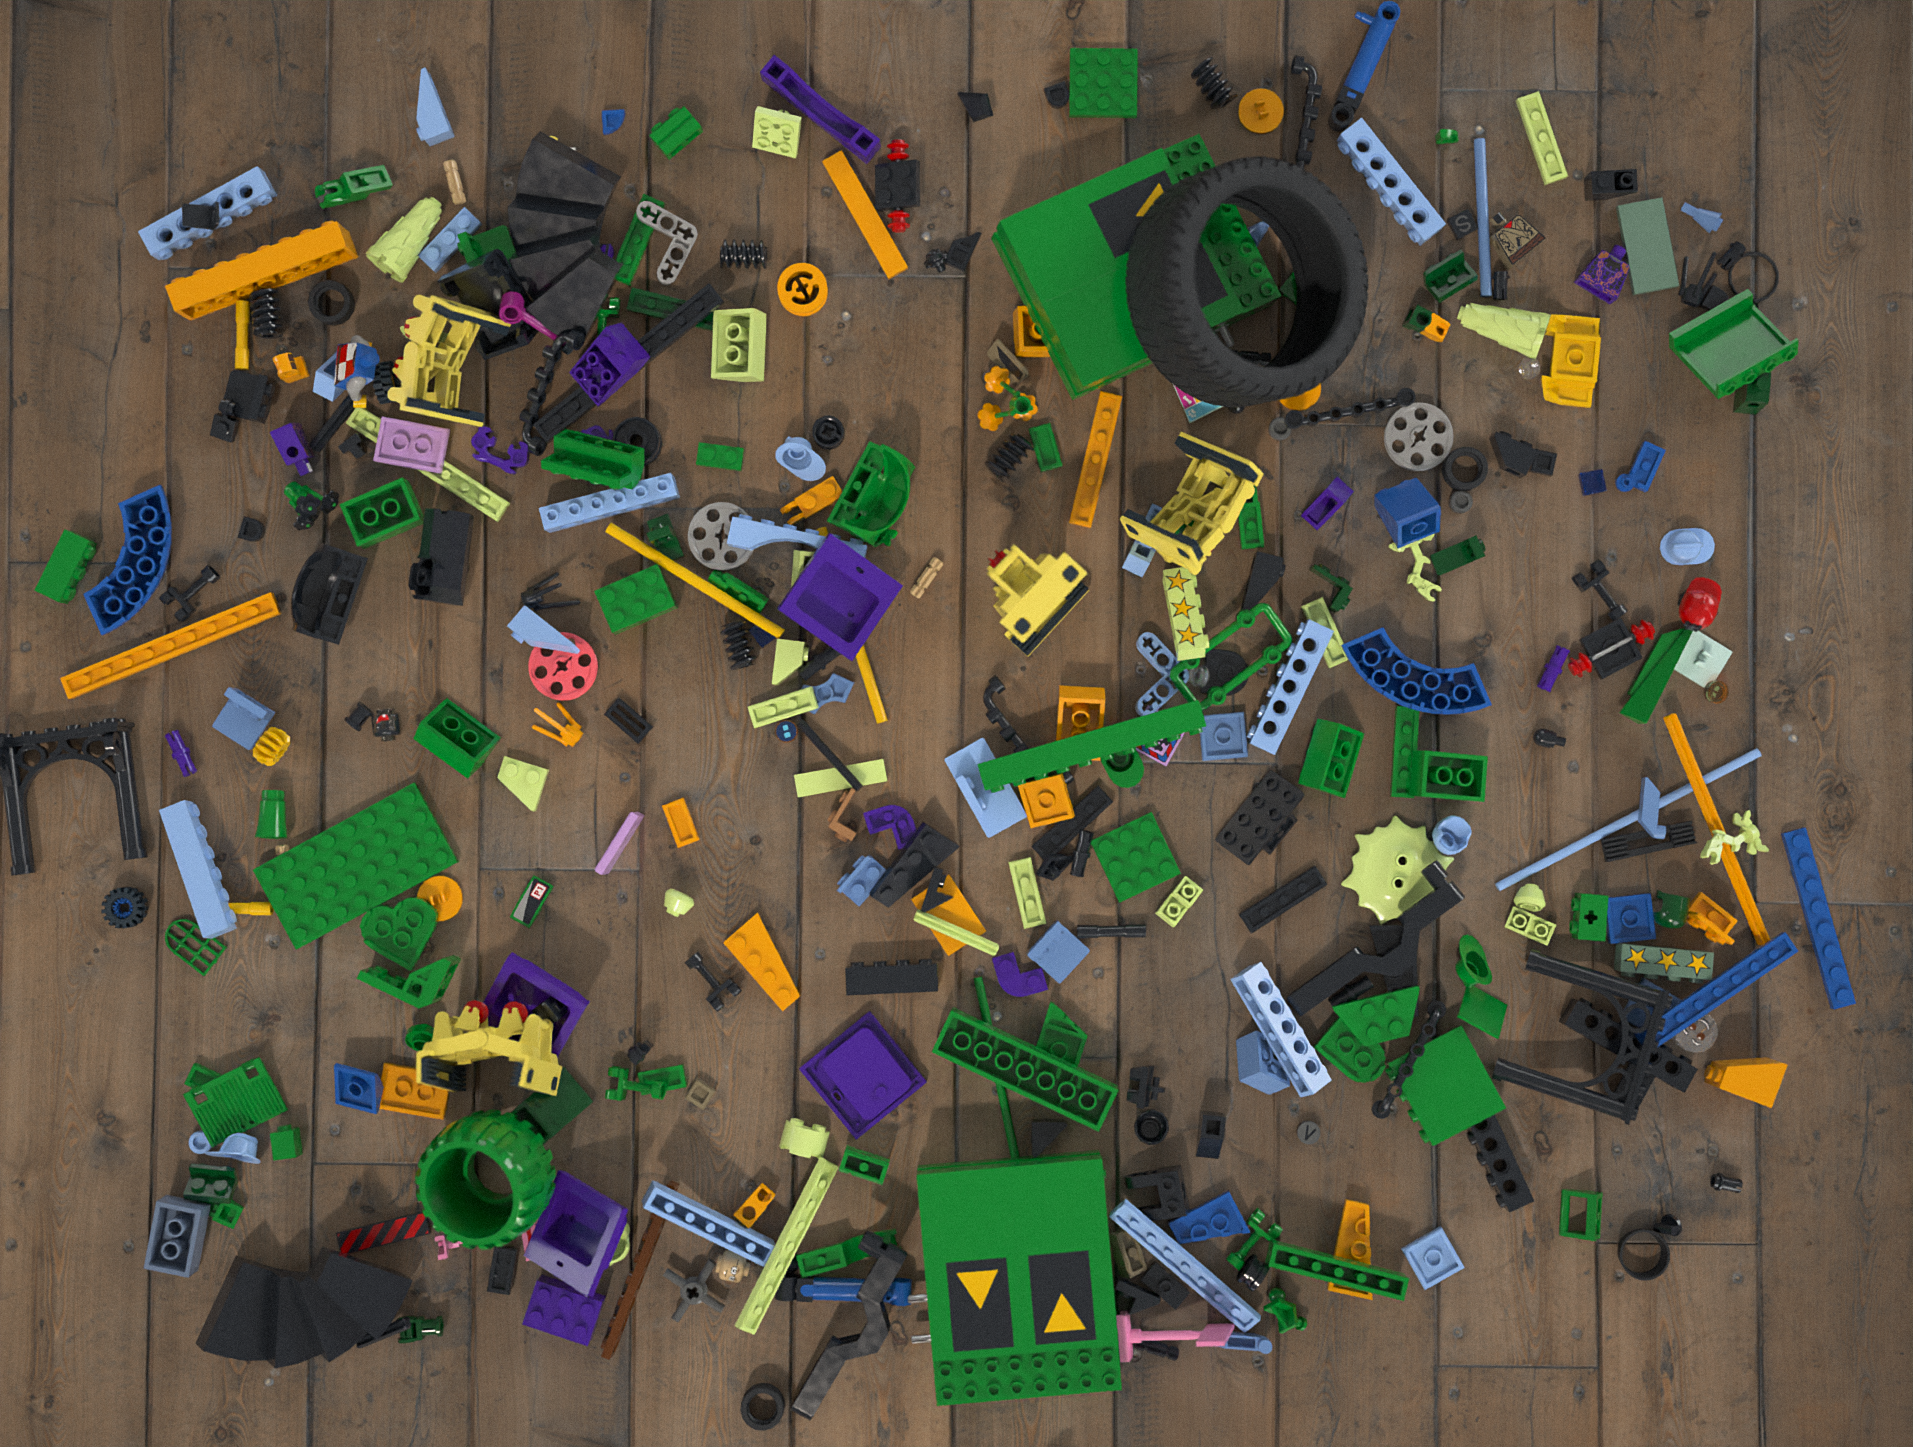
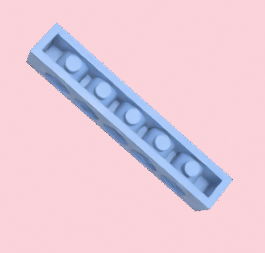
[1337,118,1446,246]
[138,166,277,260]
[539,473,680,533]
[1247,619,1334,755]
[1230,962,1331,1097]

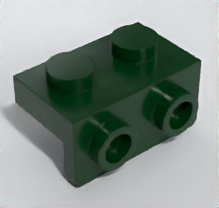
[1423,250,1478,303]

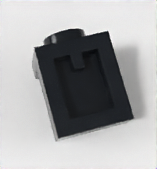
[531,996,568,1023]

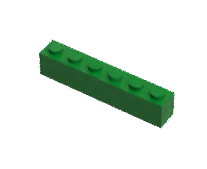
[1265,1239,1410,1301]

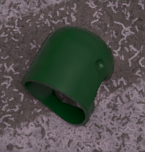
[1653,890,1690,929]

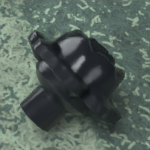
[924,248,948,273]

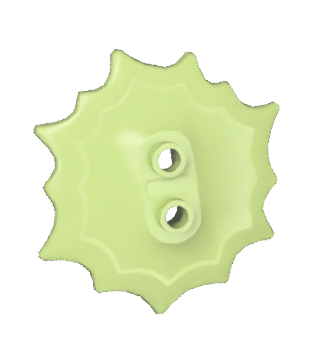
[1341,815,1454,925]

